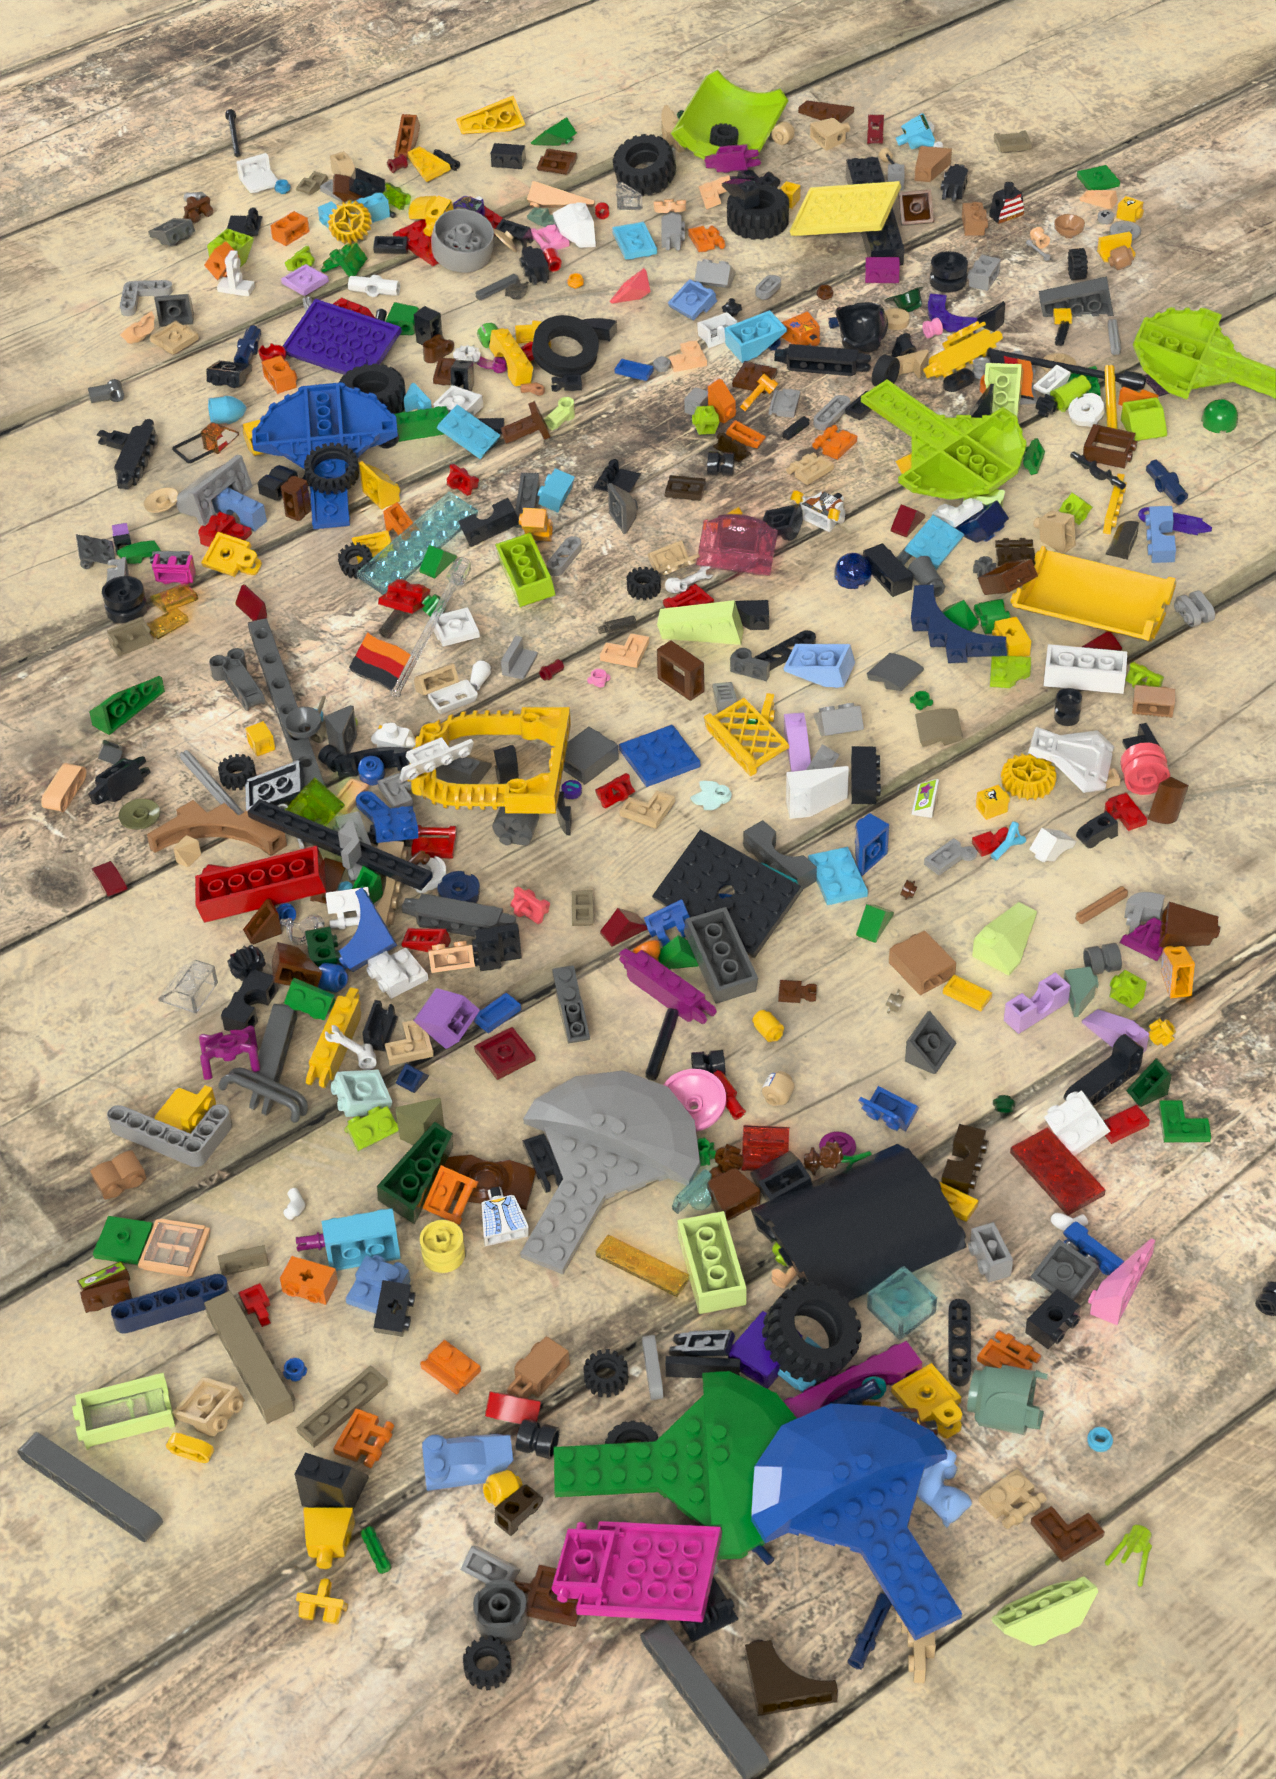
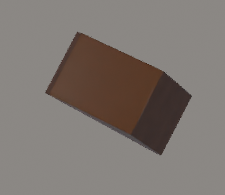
[243,899,282,944]

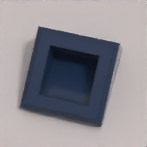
[396,1064,429,1093]

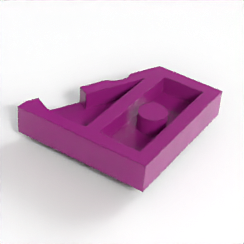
[1119,918,1164,961]

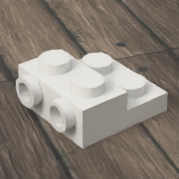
[433,385,483,416]
[431,607,480,646]
[367,948,429,999]
[1044,1091,1110,1158]

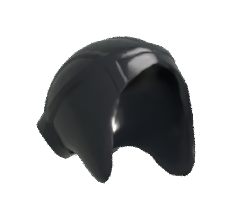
[835,302,888,352]

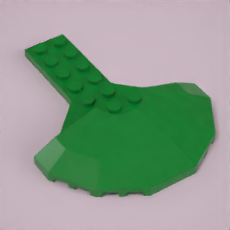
[554,1371,797,1560]

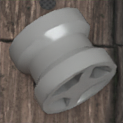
[972,357,990,379]

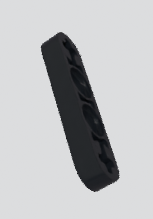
[754,630,816,671]
[948,1299,971,1386]

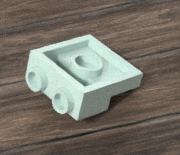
[331,1070,392,1117]

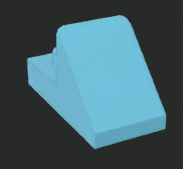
[404,383,432,412]

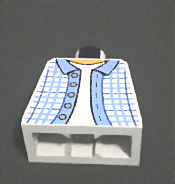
[482,1187,528,1246]

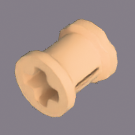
[1030,227,1050,248]

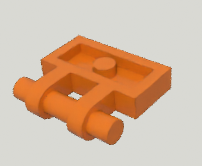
[688,226,725,252]
[812,425,858,460]
[977,1330,1042,1370]
[333,1408,395,1468]

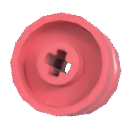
[1120,743,1170,795]

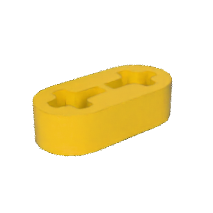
[166,1433,214,1463]

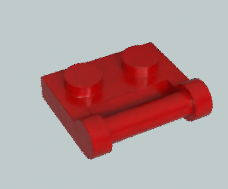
[663,584,714,608]
[411,825,457,859]

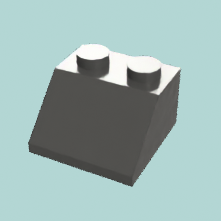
[154,294,194,327]
[436,755,492,784]

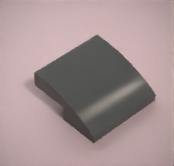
[867,653,924,691]

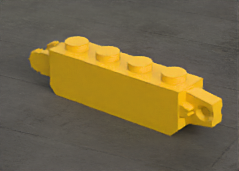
[923,329,1003,379]
[306,987,361,1088]

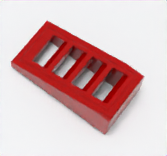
[401,928,451,952]

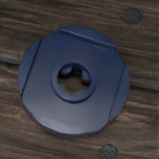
[437,871,480,903]

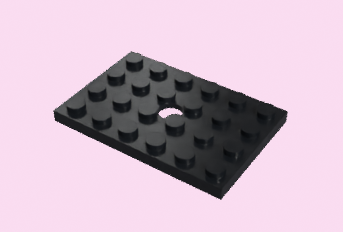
[652,829,803,958]

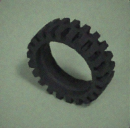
[304,443,359,495]

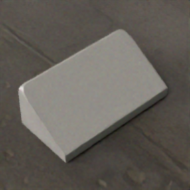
[460,1546,521,1583]

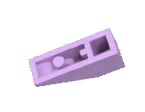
[784,713,811,772]
[1082,1009,1149,1053]

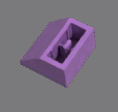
[413,988,480,1049]

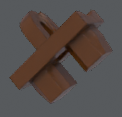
[183,196,213,224]

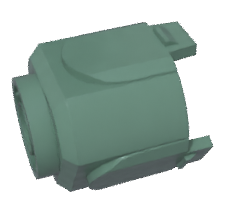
[967,1364,1049,1435]

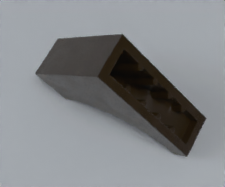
[745,1640,838,1716]

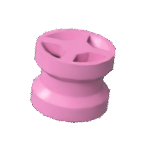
[922,318,943,338]

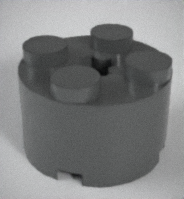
[492,806,540,846]
[473,1579,528,1643]

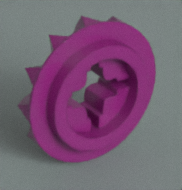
[819,1131,856,1156]

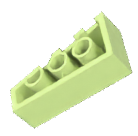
[657,600,744,645]

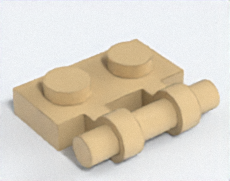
[786,452,834,485]
[978,1469,1047,1529]

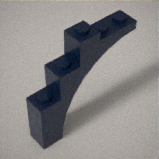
[911,585,1008,663]

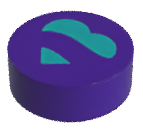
[561,780,582,799]

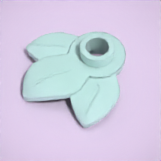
[690,781,732,810]

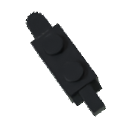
[941,164,968,201]
[519,246,549,285]
[88,756,151,805]

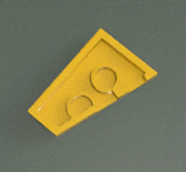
[407,146,451,182]

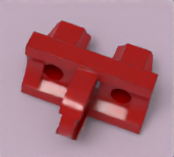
[446,464,479,496]
[595,773,635,808]

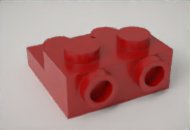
[198,512,252,555]
[378,579,431,614]

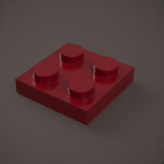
[474,1027,536,1080]

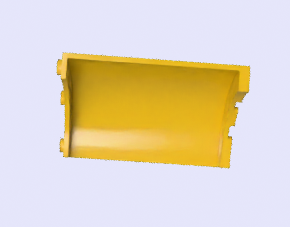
[1011,546,1177,642]

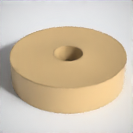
[885,308,910,330]

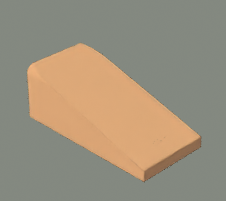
[1080,190,1118,209]

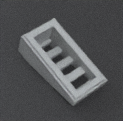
[712,682,737,713]

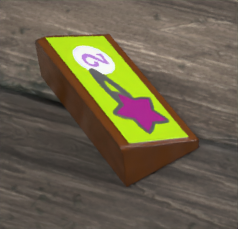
[77,1261,130,1291]

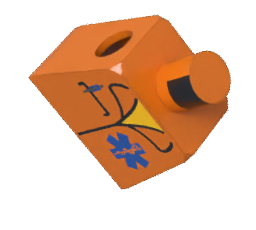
[781,311,820,346]

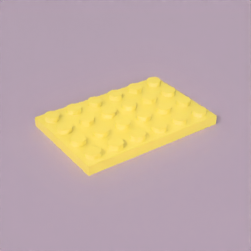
[790,181,901,236]

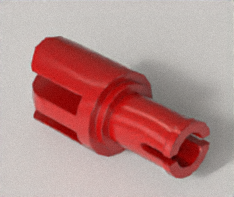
[713,1070,746,1120]

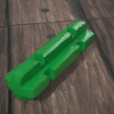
[361,1526,391,1574]

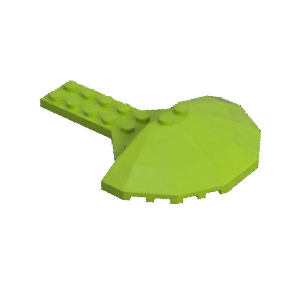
[1133,307,1276,399]
[861,380,1027,500]

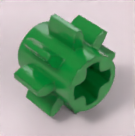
[422,594,446,617]
[697,1138,716,1166]

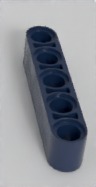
[111,1274,230,1334]

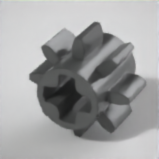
[973,556,997,577]

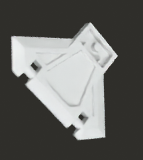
[1028,727,1114,793]

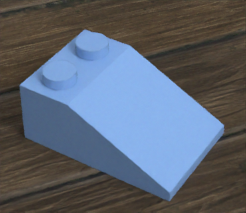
[784,644,855,688]

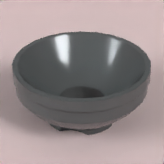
[284,707,321,739]

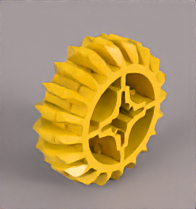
[328,200,372,245]
[1001,753,1057,801]

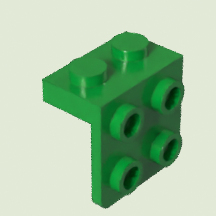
[320,242,368,277]
[284,978,336,1020]

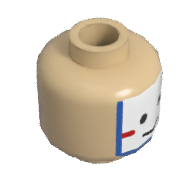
[761,1071,795,1106]

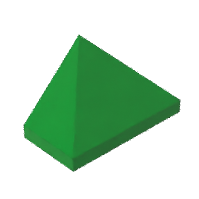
[942,600,979,631]

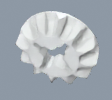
[453,344,481,363]

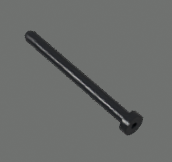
[225,109,241,158]

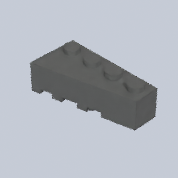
[1039,276,1114,317]

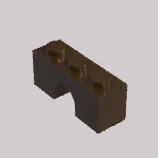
[941,1124,989,1195]

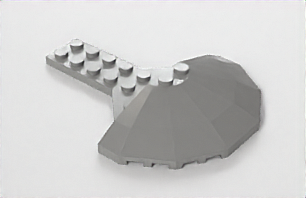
[520,1071,700,1274]

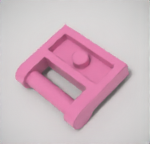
[531,224,569,252]

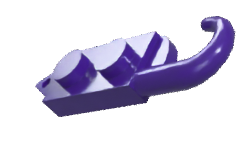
[1138,507,1212,536]

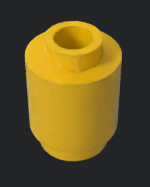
[752,1010,784,1042]

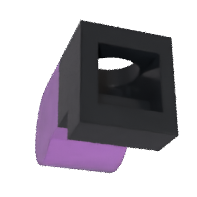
[112,523,131,555]

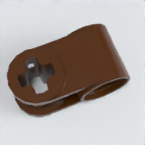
[423,334,454,364]

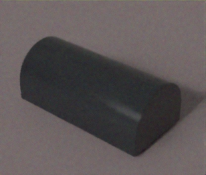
[373,236,408,254]

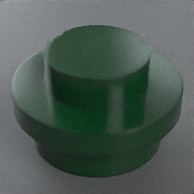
[992,1095,1016,1113]

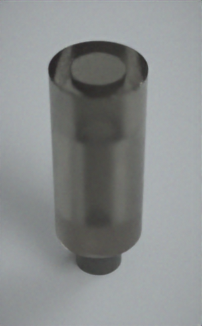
[379,609,405,639]
[598,615,637,636]

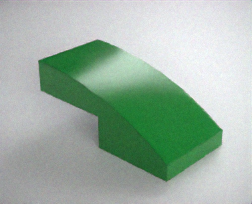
[117,540,161,564]

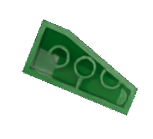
[89,676,165,735]

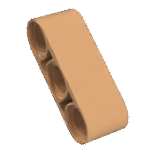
[41,763,86,812]

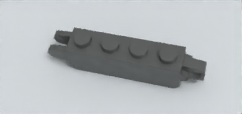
[402,893,516,937]

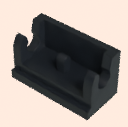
[495,219,533,247]
[362,1000,398,1052]

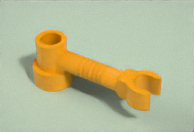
[740,374,779,411]

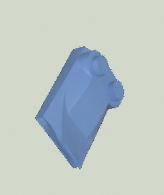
[422,1434,513,1491]

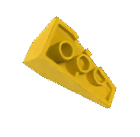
[456,95,525,134]

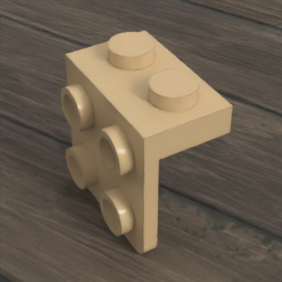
[647,540,700,576]

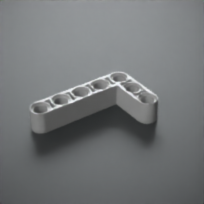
[107,1104,232,1167]

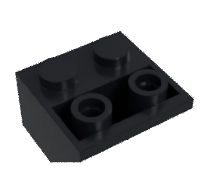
[750,1151,812,1202]

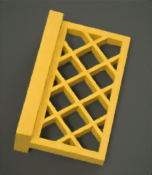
[704,698,789,777]

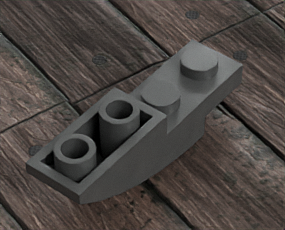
[552,965,590,1044]

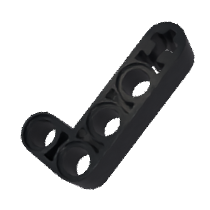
[1063,1034,1144,1106]

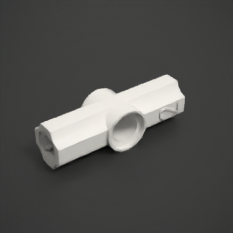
[348,275,401,297]

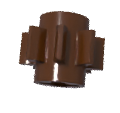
[715,1144,744,1172]

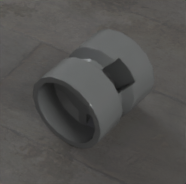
[1083,943,1122,975]

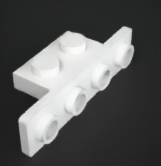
[399,737,474,782]

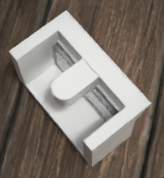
[697,312,737,348]

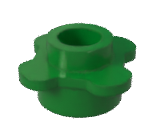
[910,691,933,710]

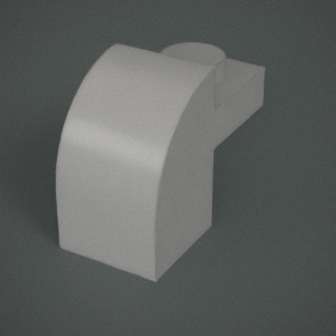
[1124,892,1165,934]

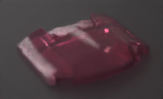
[696,514,778,576]

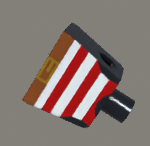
[989,182,1024,224]

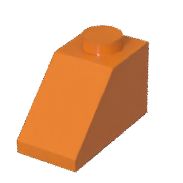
[708,378,736,423]

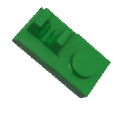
[1023,438,1045,475]

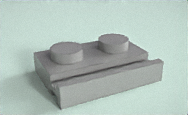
[769,388,800,418]

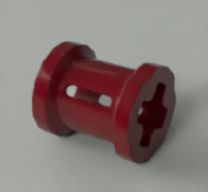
[387,154,408,173]

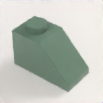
[1064,967,1099,1017]

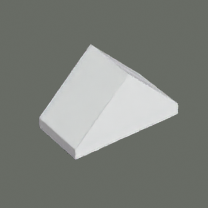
[1033,365,1071,395]

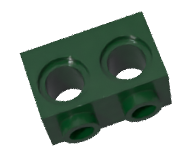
[305,926,341,967]

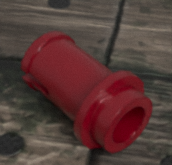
[539,659,564,681]

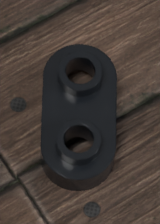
[943,368,974,392]

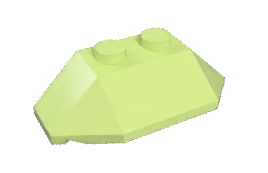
[992,1576,1098,1646]

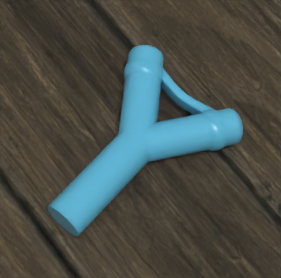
[991,821,1026,861]

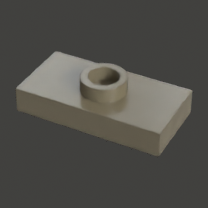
[218,1245,269,1276]

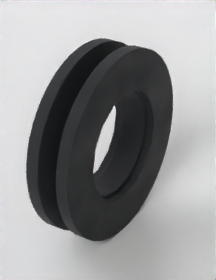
[532,315,599,378]

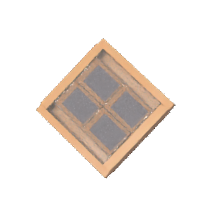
[138,1219,211,1277]

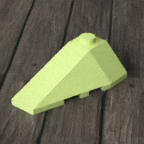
[984,363,1023,418]

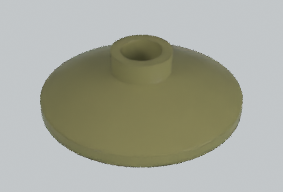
[119,799,160,830]

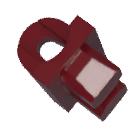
[867,114,884,144]

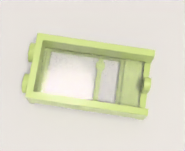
[72,1373,175,1450]

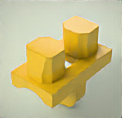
[296,1578,348,1625]

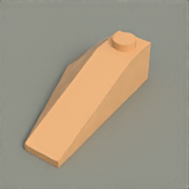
[527,181,595,208]

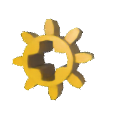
[1148,1018,1176,1047]

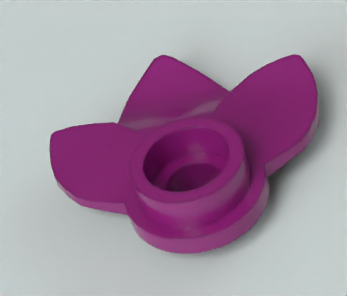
[477,356,508,373]

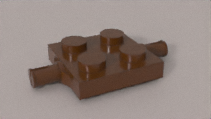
[514,1565,580,1627]

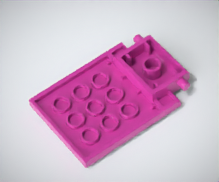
[552,1521,722,1622]

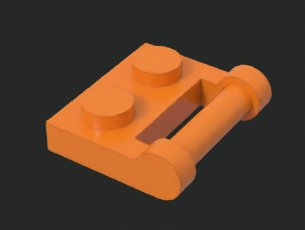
[422,1165,479,1225]

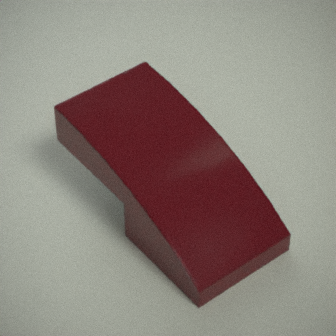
[91,861,127,897]

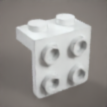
[236,153,278,193]

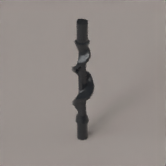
[1070,451,1126,490]

